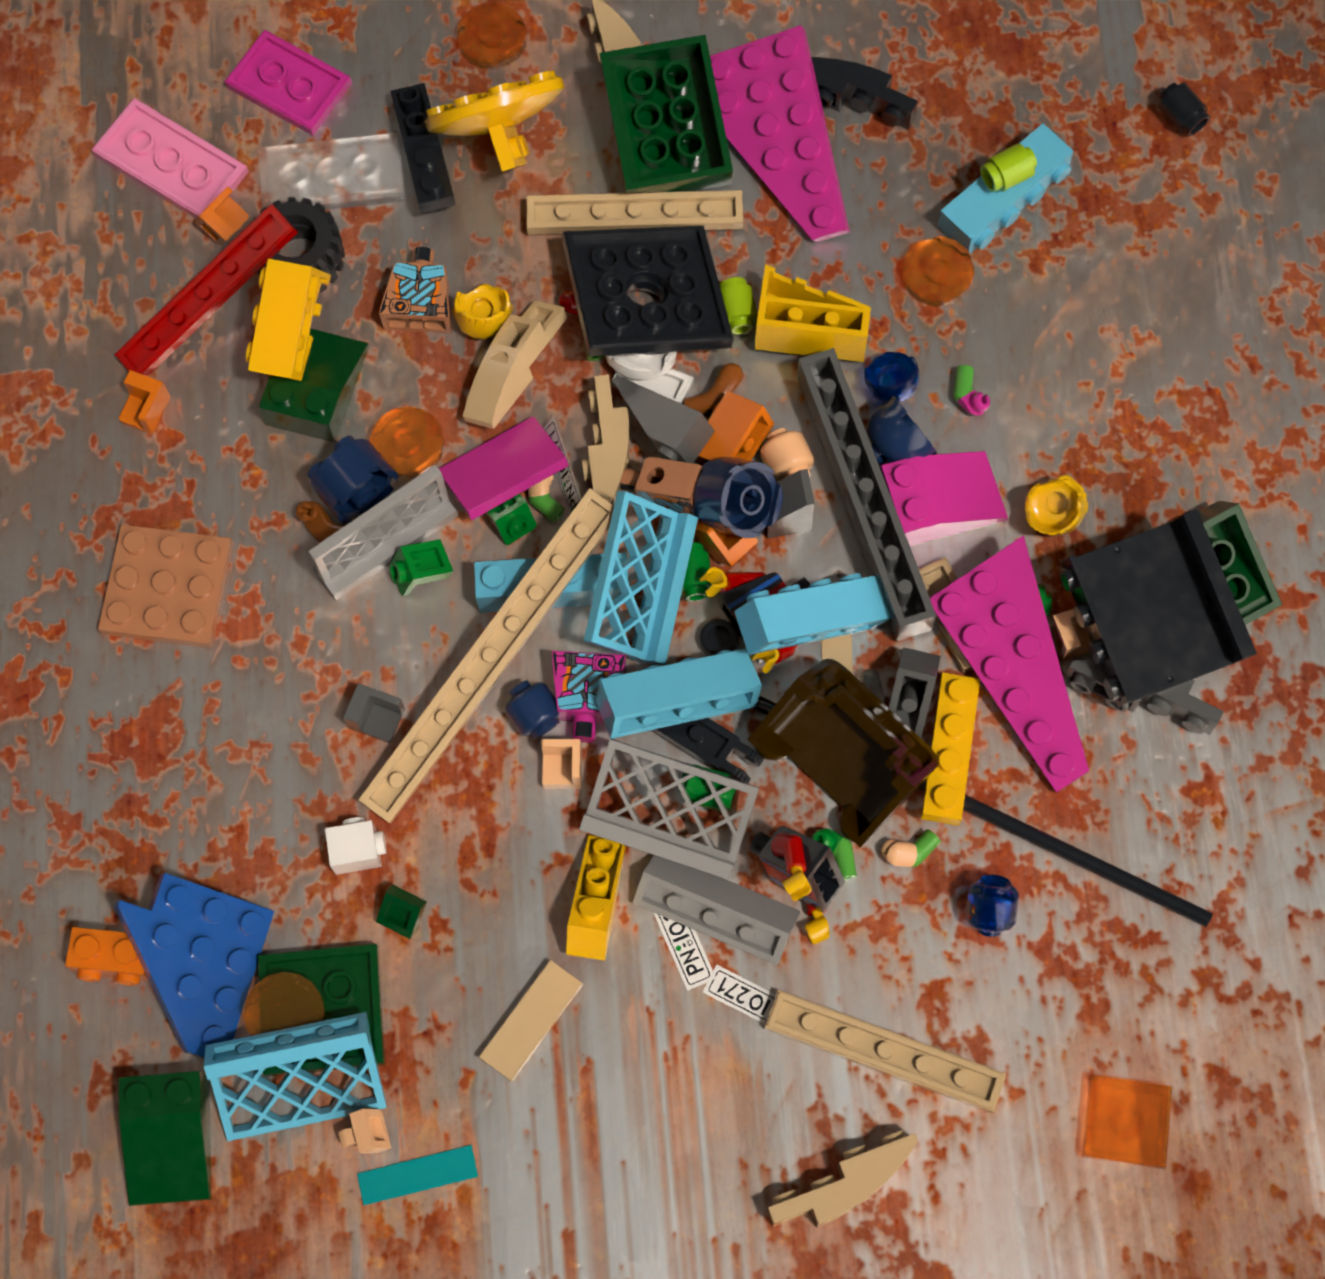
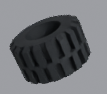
[253,197,345,292]

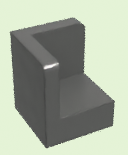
[343,683,405,743]

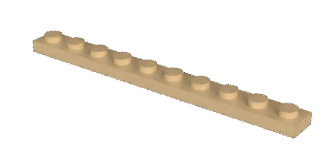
[358,488,614,823]

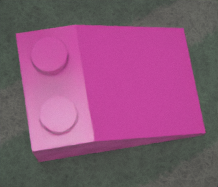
[880,451,1008,546]

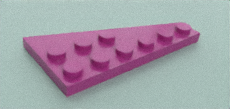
[930,535,1089,792]

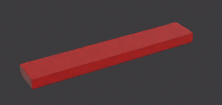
[115,204,298,376]

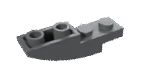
[1064,658,1224,735]

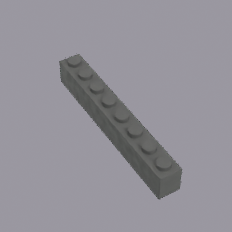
[797,348,936,642]

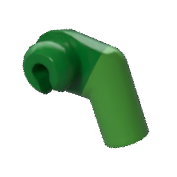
[812,828,857,880]

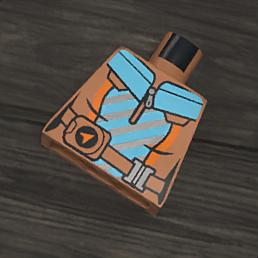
[379,247,453,334]
[620,457,702,520]

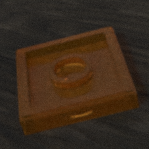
[1082,1075,1172,1170]

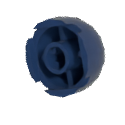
[867,395,937,465]

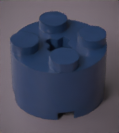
[307,435,398,524]
[693,457,783,538]

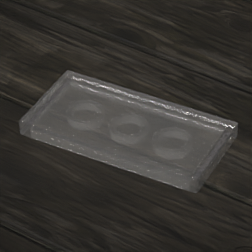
[258,133,406,210]

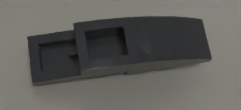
[811,57,918,130]
[390,83,456,213]

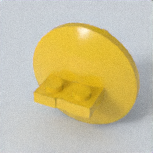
[424,70,565,171]

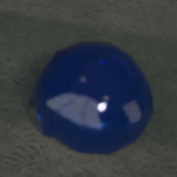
[864,352,920,403]

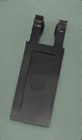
[654,718,764,784]

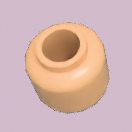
[760,428,815,482]

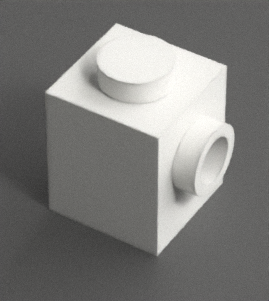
[325,817,387,875]

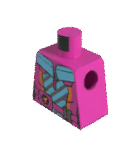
[552,651,627,743]

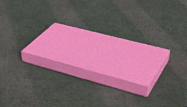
[91,98,249,219]

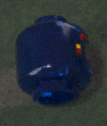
[966,874,1020,937]

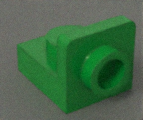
[485,494,537,545]
[389,539,454,596]

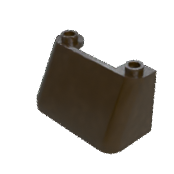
[747,659,939,848]

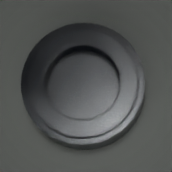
[700,619,738,656]

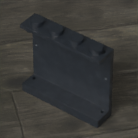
[1060,509,1257,708]

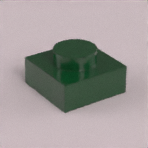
[376,884,427,939]

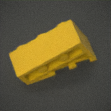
[246,259,331,381]
[755,264,871,362]

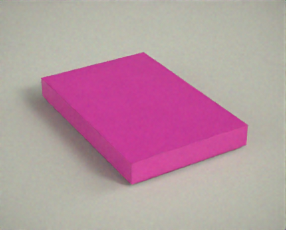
[225,29,352,136]
[439,416,569,521]

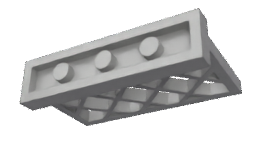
[308,465,458,600]
[579,739,760,880]

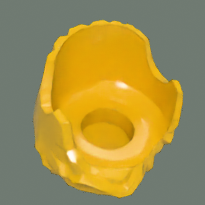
[452,284,513,340]
[1025,474,1089,537]

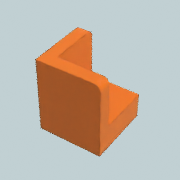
[194,186,249,248]
[119,370,171,434]
[695,520,759,566]

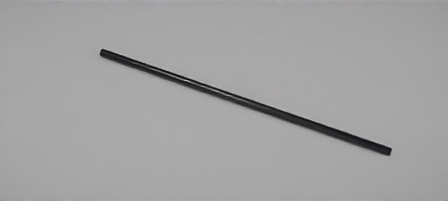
[683,659,1213,927]

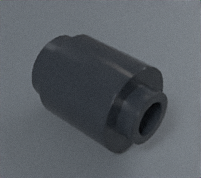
[1158,82,1211,136]

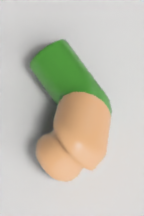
[528,475,565,522]
[881,829,941,868]

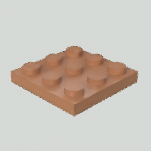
[98,524,234,649]

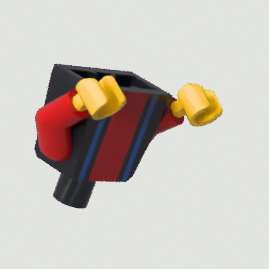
[700,567,810,674]
[750,826,845,945]

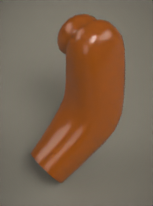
[684,363,744,414]
[296,501,346,543]

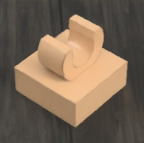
[338,1109,392,1154]

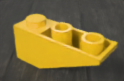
[566,835,626,961]

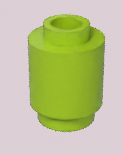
[980,143,1037,192]
[719,277,758,335]

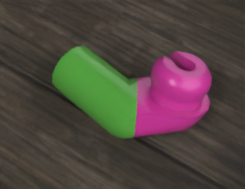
[953,365,990,416]

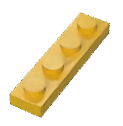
[921,672,980,826]

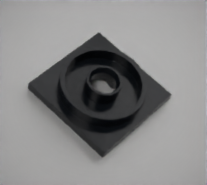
[562,225,734,356]

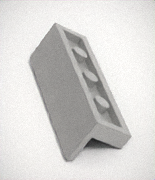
[633,855,800,965]

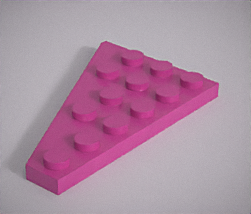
[710,25,850,243]

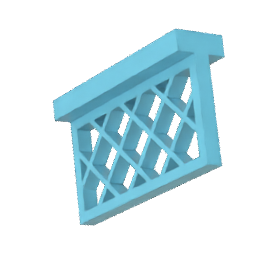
[584,491,698,665]
[204,1012,387,1141]

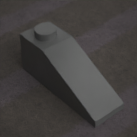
[613,375,715,463]

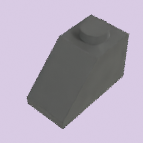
[765,469,815,538]
[889,647,941,738]

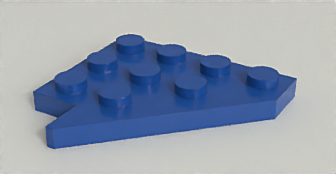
[114,873,274,1059]

